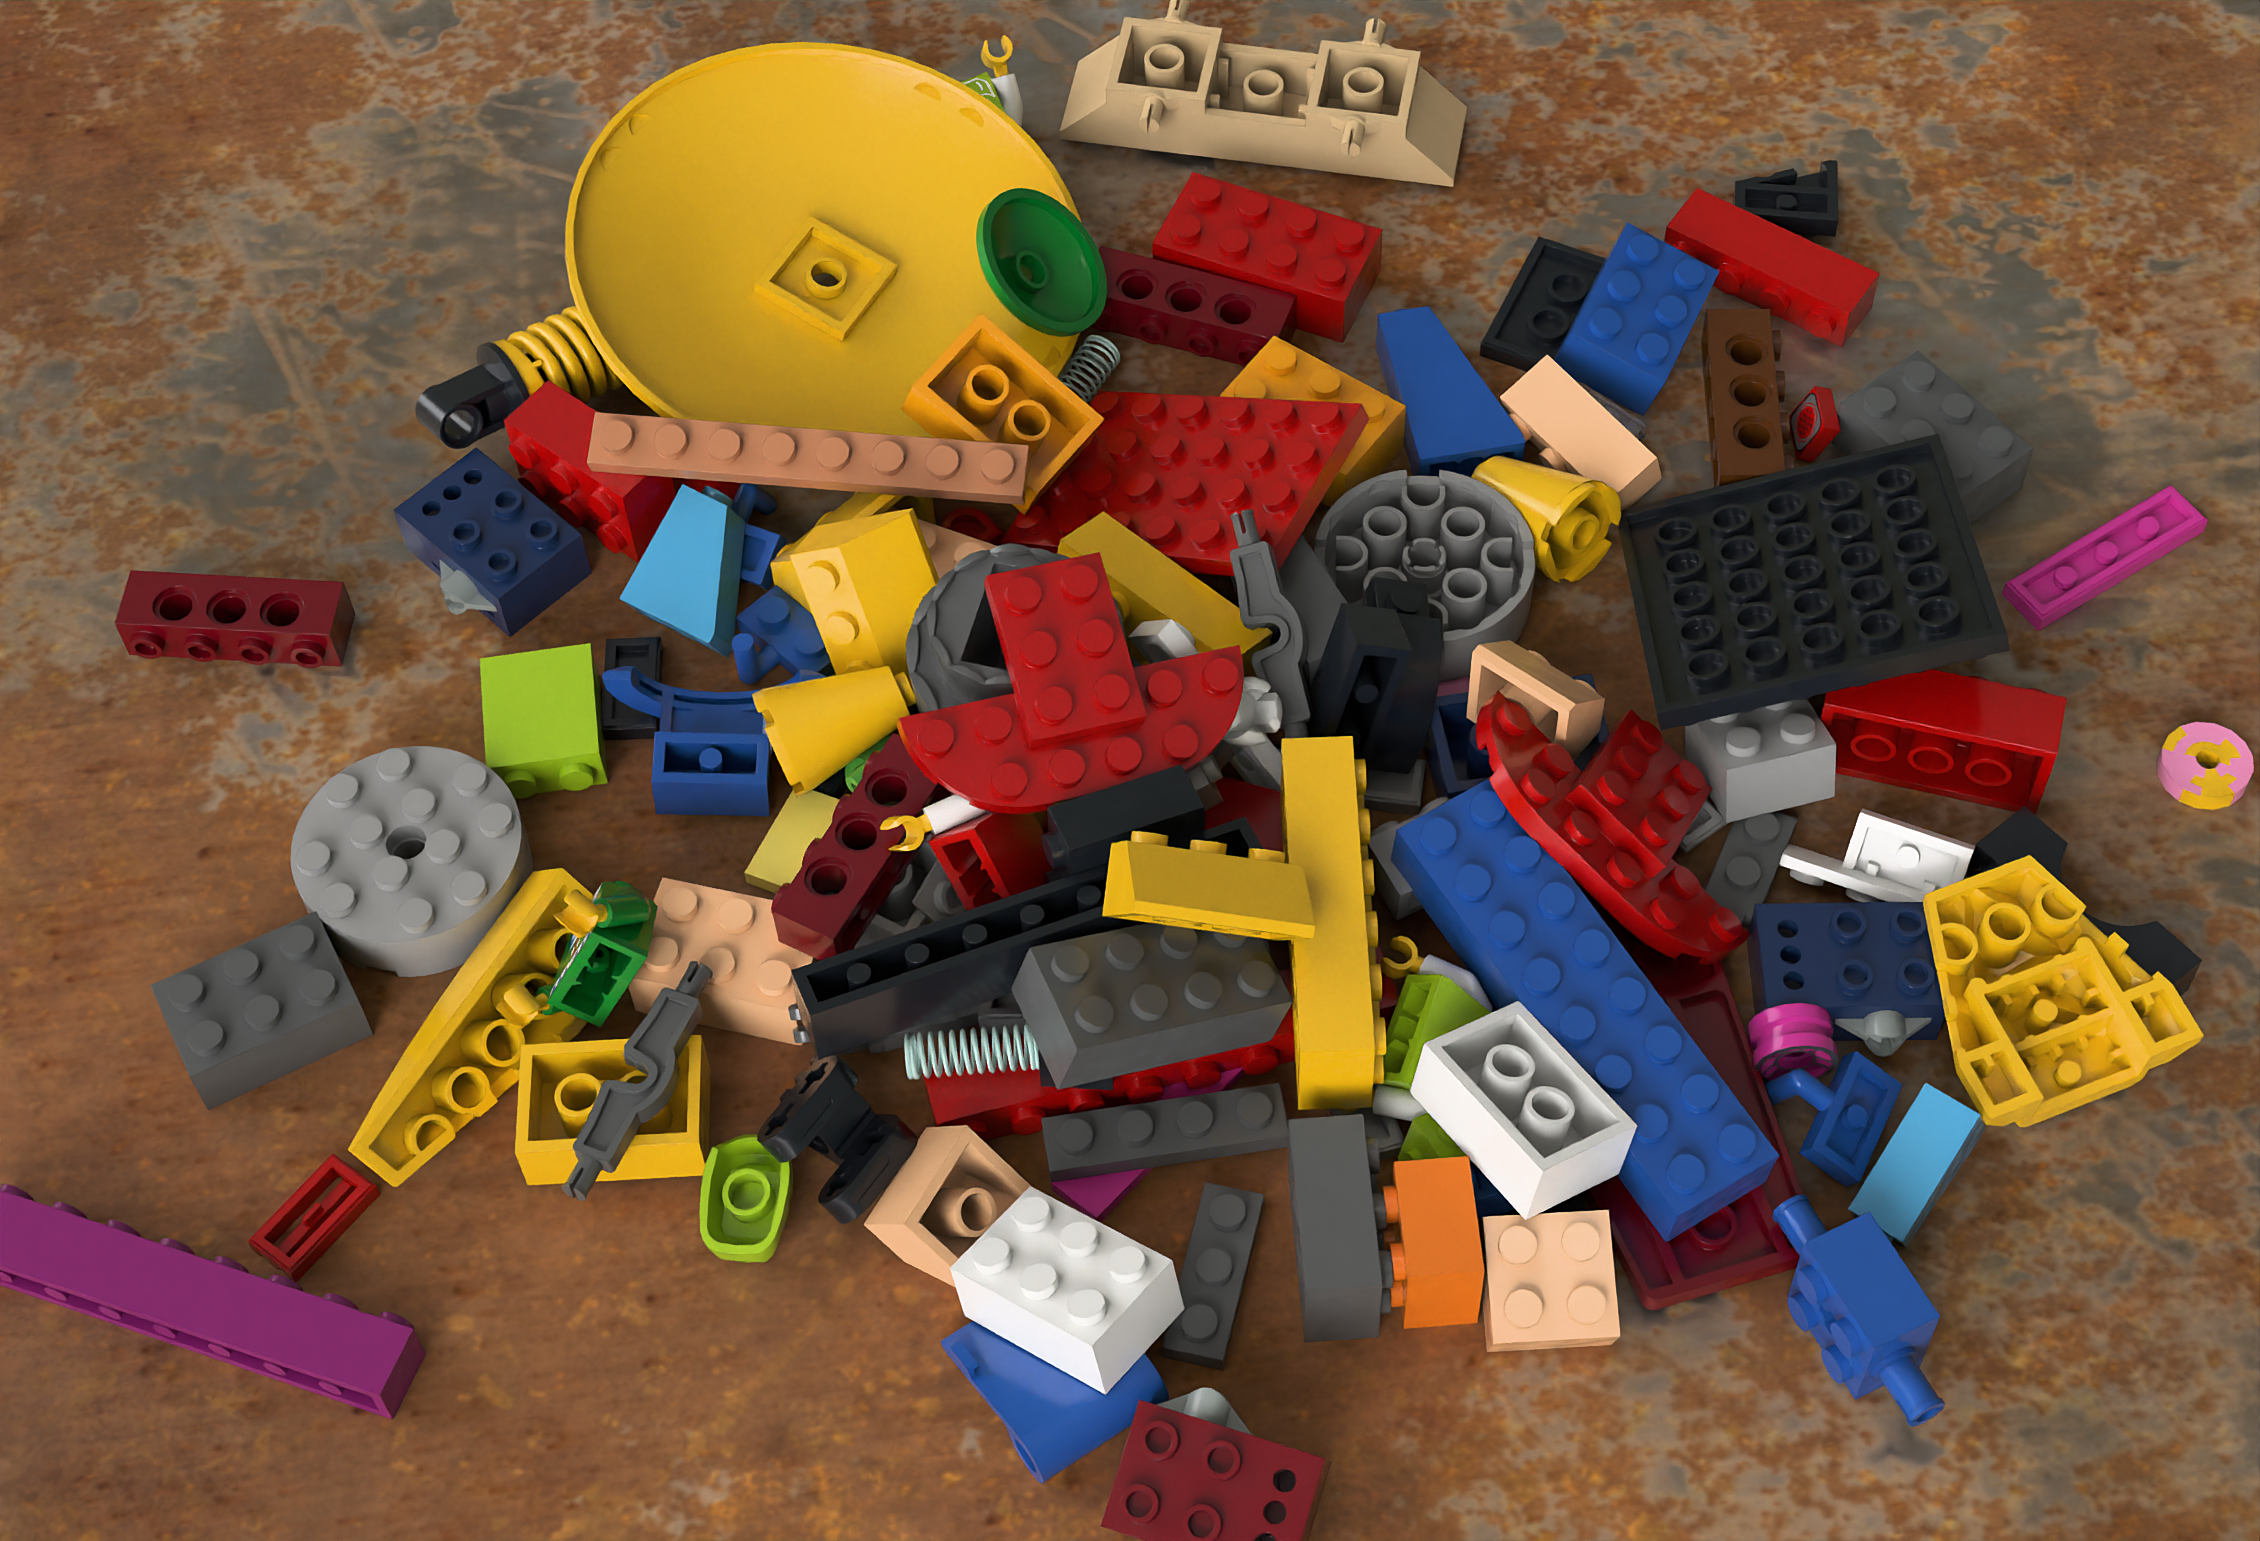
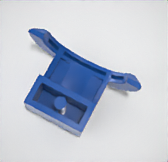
[602,666,826,816]

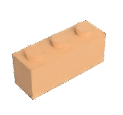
[1500,355,1662,510]

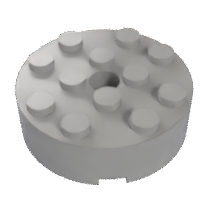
[1314,469,1535,682]
[291,746,533,977]

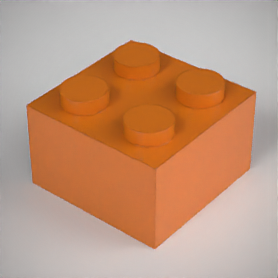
[1382,1156,1485,1329]

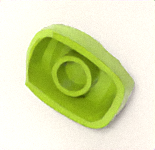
[699,1134,793,1263]

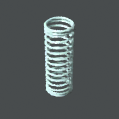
[1058,335,1121,403]
[904,1023,1040,1080]

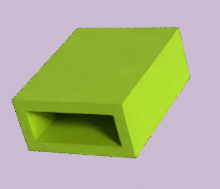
[480,643,608,799]

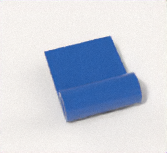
[940,1321,1170,1484]

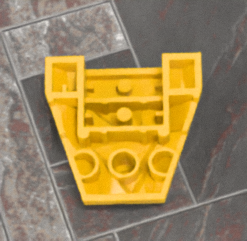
[1922,855,2204,1127]

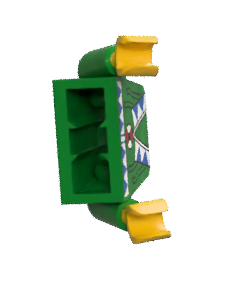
[496,881,658,1029]

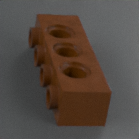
[1701,309,1794,488]

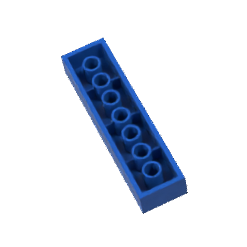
[1390,779,1779,1242]

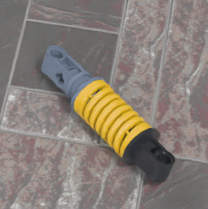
[415,306,623,449]

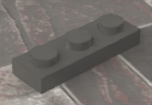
[1162,1182,1265,1371]

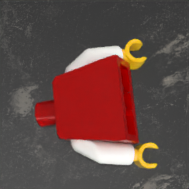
[880,794,1051,911]

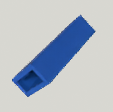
[1376,306,1525,477]

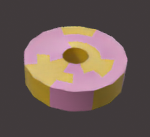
[2157,722,2254,810]

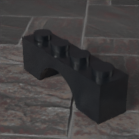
[1966,806,2202,996]

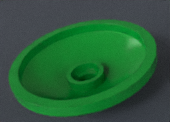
[976,188,1107,337]

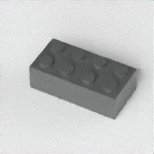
[1011,923,1293,1090]

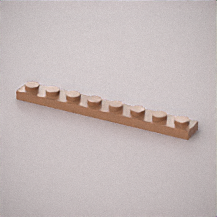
[587,412,1031,505]

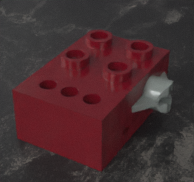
[1100,1387,1332,1541]

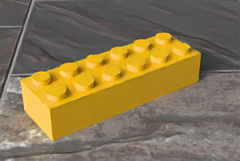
[1280,736,1386,1110]

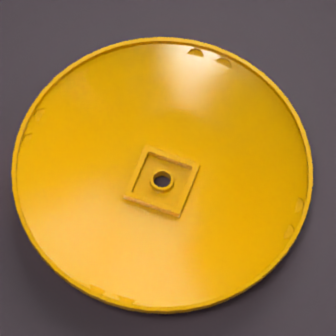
[565,42,1081,438]

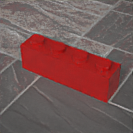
[1664,188,1880,347]

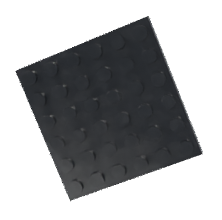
[1618,434,2010,731]

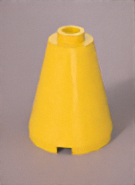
[1471,455,1621,583]
[752,666,916,798]

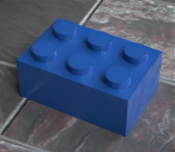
[1554,222,1719,416]

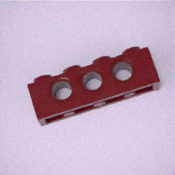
[1090,246,1296,368]
[115,570,355,668]
[771,733,954,960]

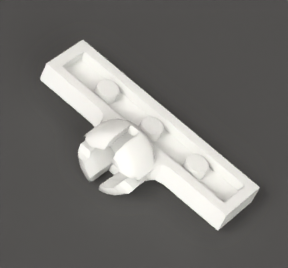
[1128,619,1283,792]

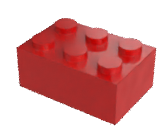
[504,380,676,563]

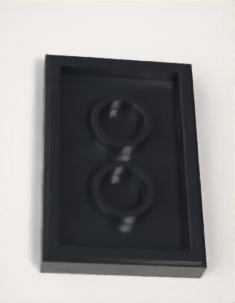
[1480,237,1606,384]

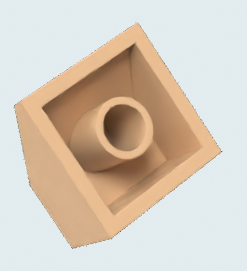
[1466,640,1605,761]
[864,1125,1032,1287]

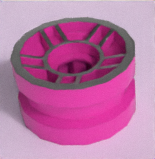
[1747,1003,1839,1082]

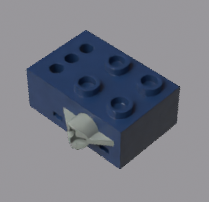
[394,447,592,637]
[1747,902,1945,1057]

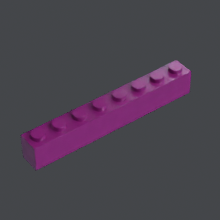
[0,1184,426,1420]

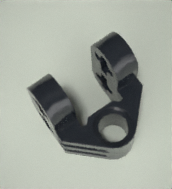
[757,1054,918,1224]

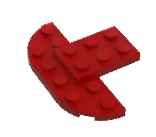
[897,552,1244,814]
[1476,690,1750,965]

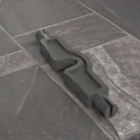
[1230,509,1315,738]
[562,961,713,1201]

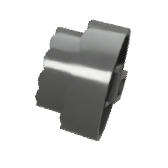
[906,543,1134,713]

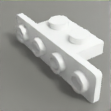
[1779,808,1975,902]

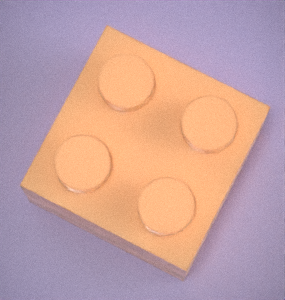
[1478,1210,1620,1352]

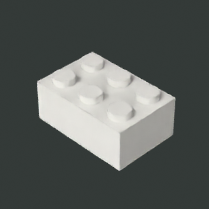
[1410,1001,1637,1220]
[950,1186,1185,1395]

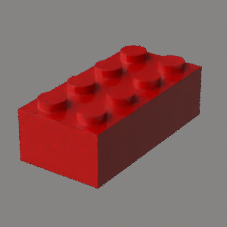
[1152,172,1383,343]
[1819,668,2067,815]

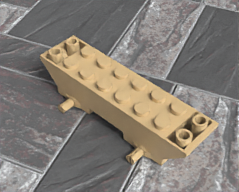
[1059,0,1467,187]

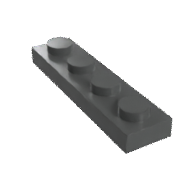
[1041,1083,1288,1182]

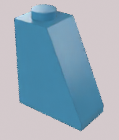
[619,484,746,658]
[1848,1083,1986,1248]

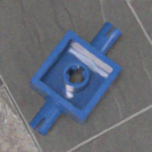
[1772,1194,1945,1427]

